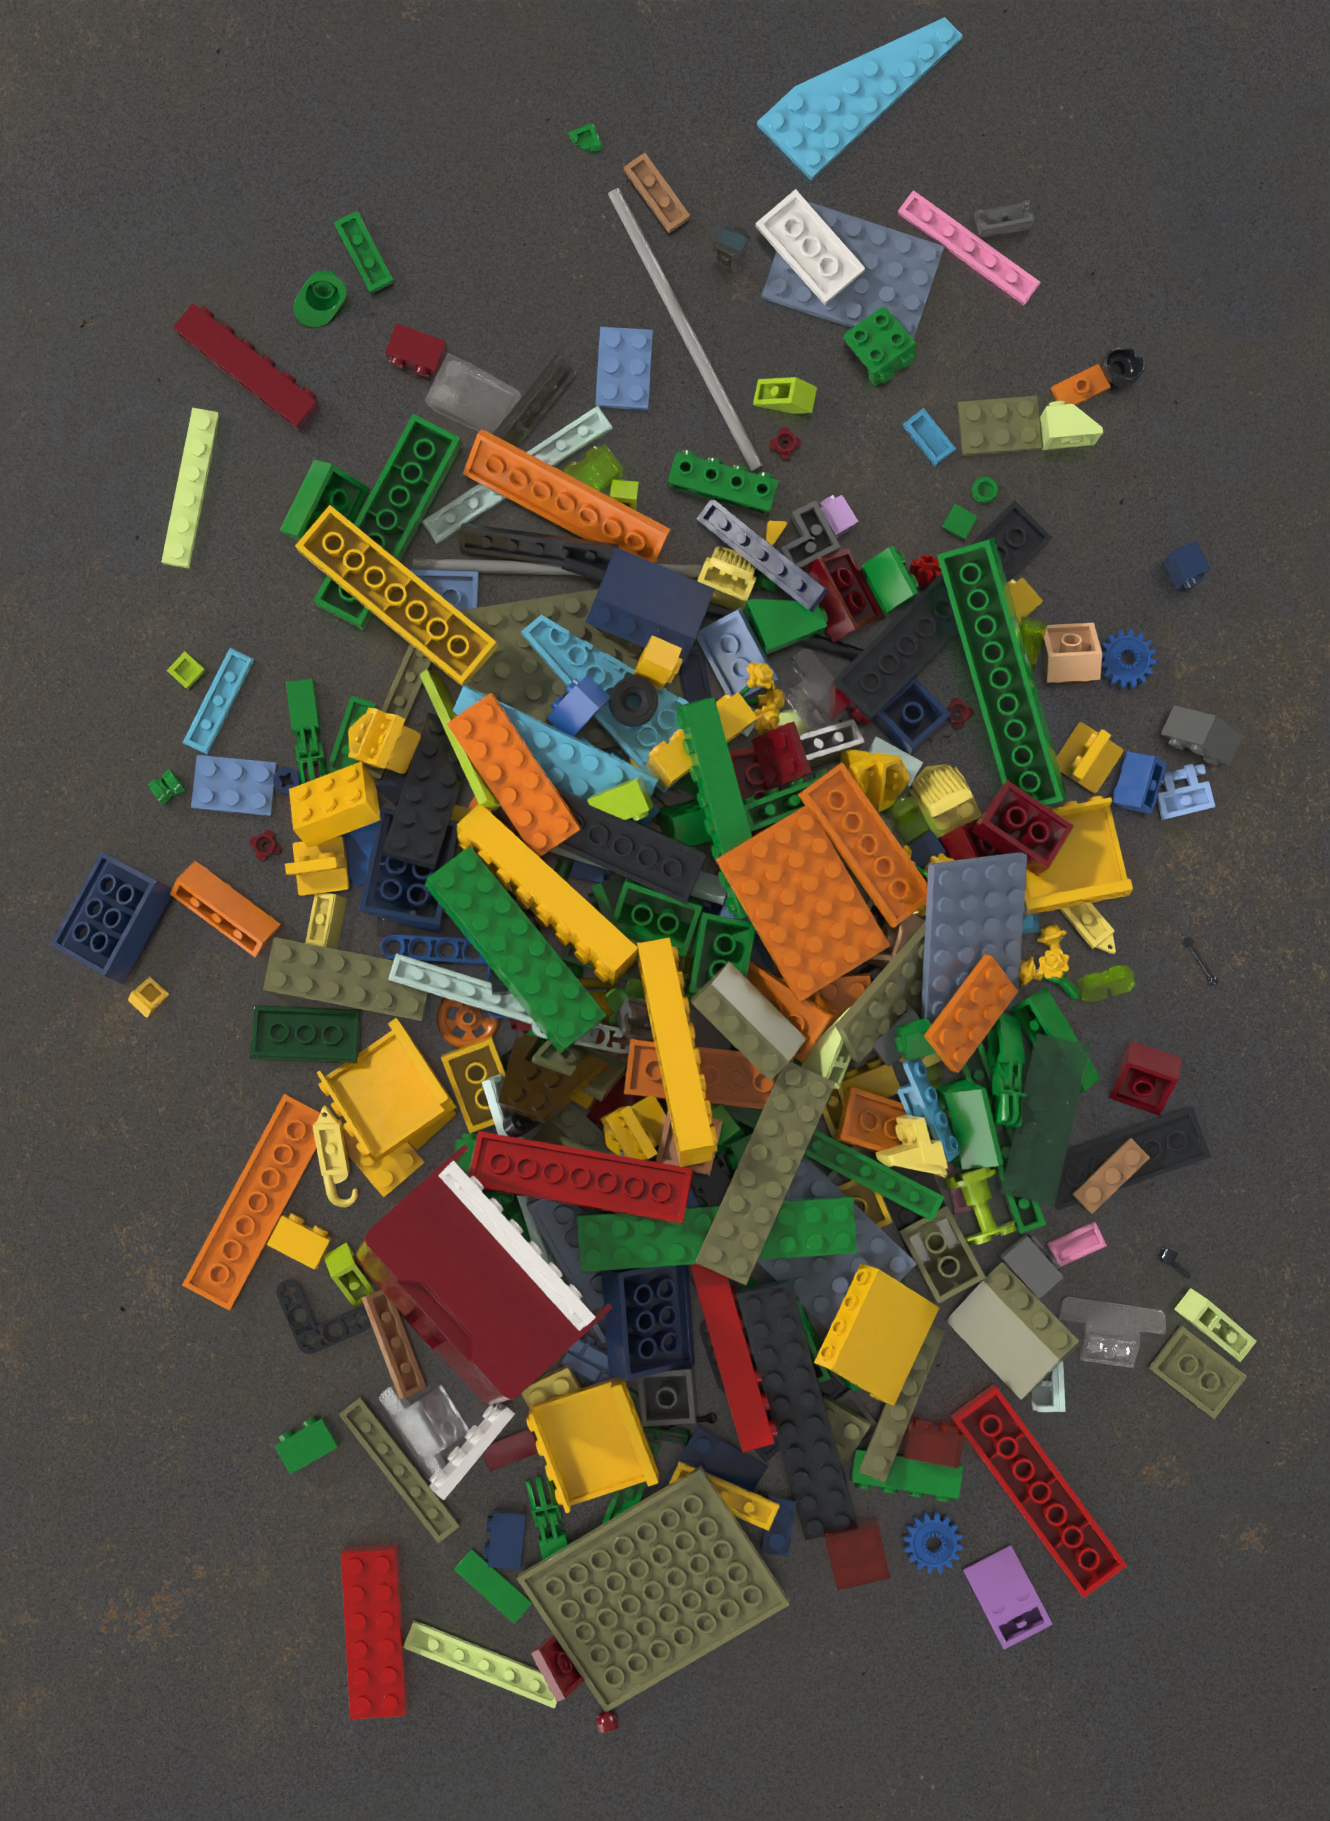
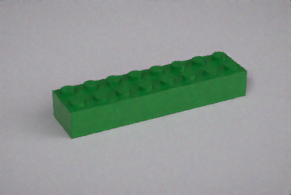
[313,414,462,631]
[425,846,607,1054]

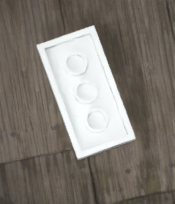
[755,189,865,305]
[429,1402,515,1500]

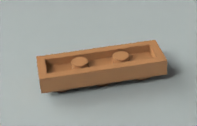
[623,153,690,233]
[1072,1138,1150,1214]

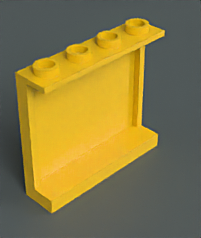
[1024,796,1133,916]
[317,1017,457,1163]
[814,1263,939,1406]
[526,1377,660,1513]

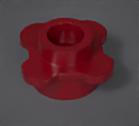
[769,427,801,459]
[947,697,974,729]
[250,830,281,861]

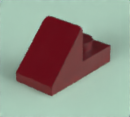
[830,684,874,727]

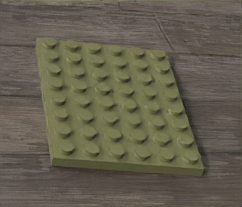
[460,589,682,750]
[517,1466,790,1712]

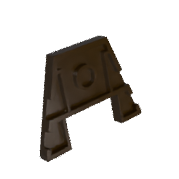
[498,1031,608,1124]

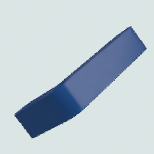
[381,935,506,1020]

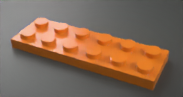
[447,693,582,857]
[798,762,928,928]
[624,1039,793,1110]

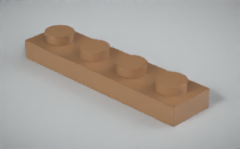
[361,1290,427,1399]

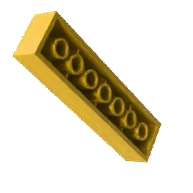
[295,505,498,687]
[457,804,638,986]
[637,938,718,1167]

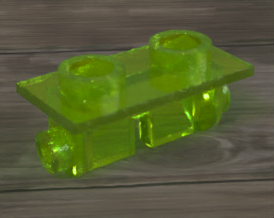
[1076,965,1135,1003]

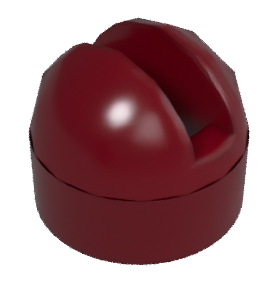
[596,1711,619,1733]

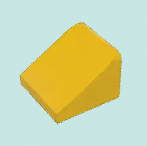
[766,521,788,546]
[128,976,169,1018]

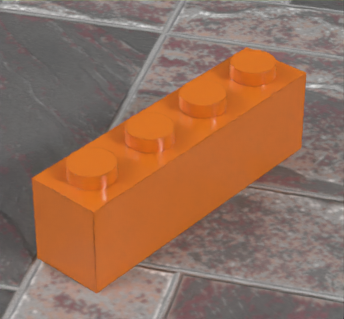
[170,861,281,958]

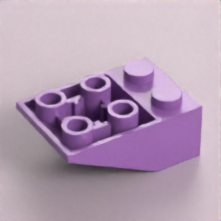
[963,1545,1053,1649]

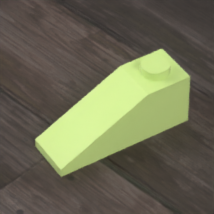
[802,1007,851,1089]
[1174,1288,1257,1362]

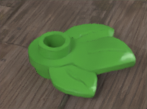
[605,977,646,1027]

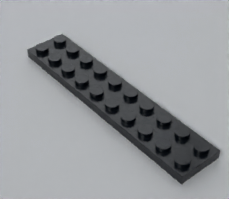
[832,501,1053,721]
[737,1278,858,1541]

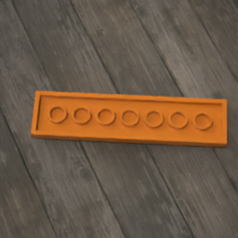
[463,429,671,563]
[182,1094,321,1311]

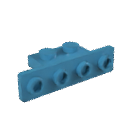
[897,1058,959,1162]

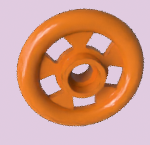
[437,998,501,1049]

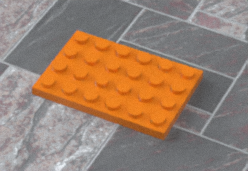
[715,805,890,1002]

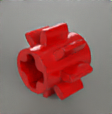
[908,555,942,588]

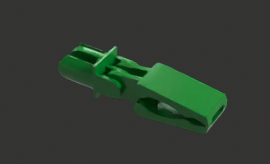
[286,678,327,784]
[987,1013,1027,1128]
[525,1475,569,1560]

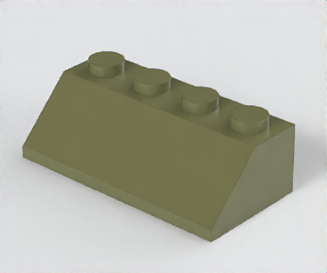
[690,961,806,1081]

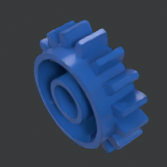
[1100,629,1157,689]
[903,1512,963,1574]

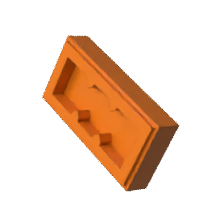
[1051,364,1111,406]

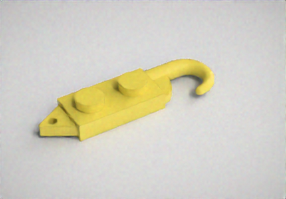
[1059,903,1116,954]
[313,1105,358,1208]

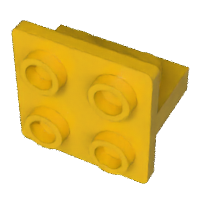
[1056,722,1124,794]
[285,836,350,896]

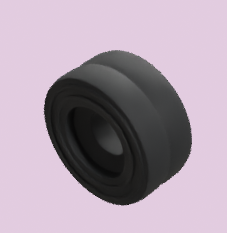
[609,676,658,727]

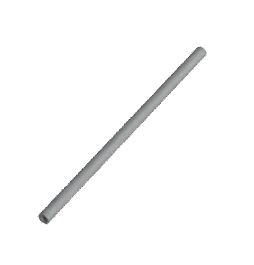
[608,188,763,472]
[412,558,703,578]

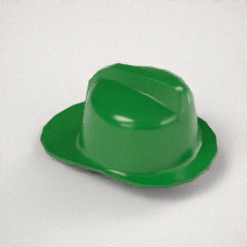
[293,269,347,327]

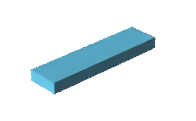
[183,648,255,755]

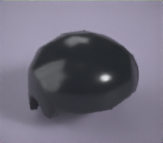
[1102,347,1145,387]

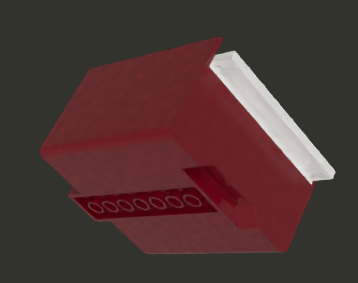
[355,1144,613,1405]

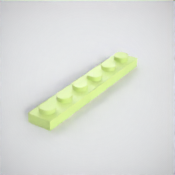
[161,408,220,569]
[403,1620,557,1708]

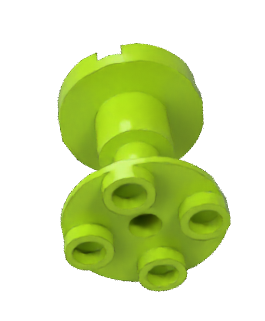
[943,1166,1016,1245]

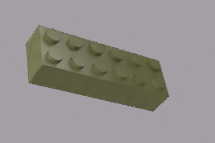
[263,937,430,1022]

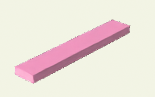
[897,190,1041,305]

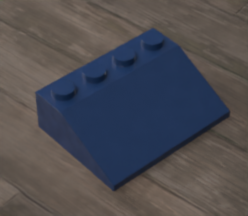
[585,547,715,664]
[359,807,459,932]
[50,851,172,984]
[601,1265,695,1381]
[657,1423,768,1519]

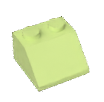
[1039,401,1103,450]

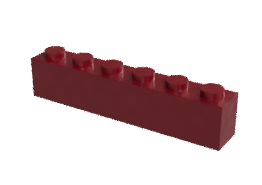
[173,303,320,432]

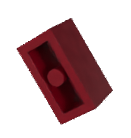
[385,323,448,377]

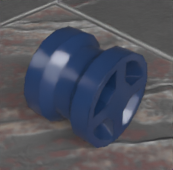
[273,767,301,796]

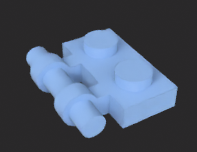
[1157,764,1215,820]

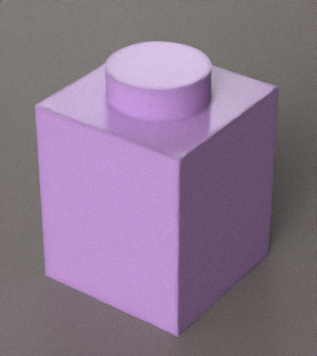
[820,495,858,539]

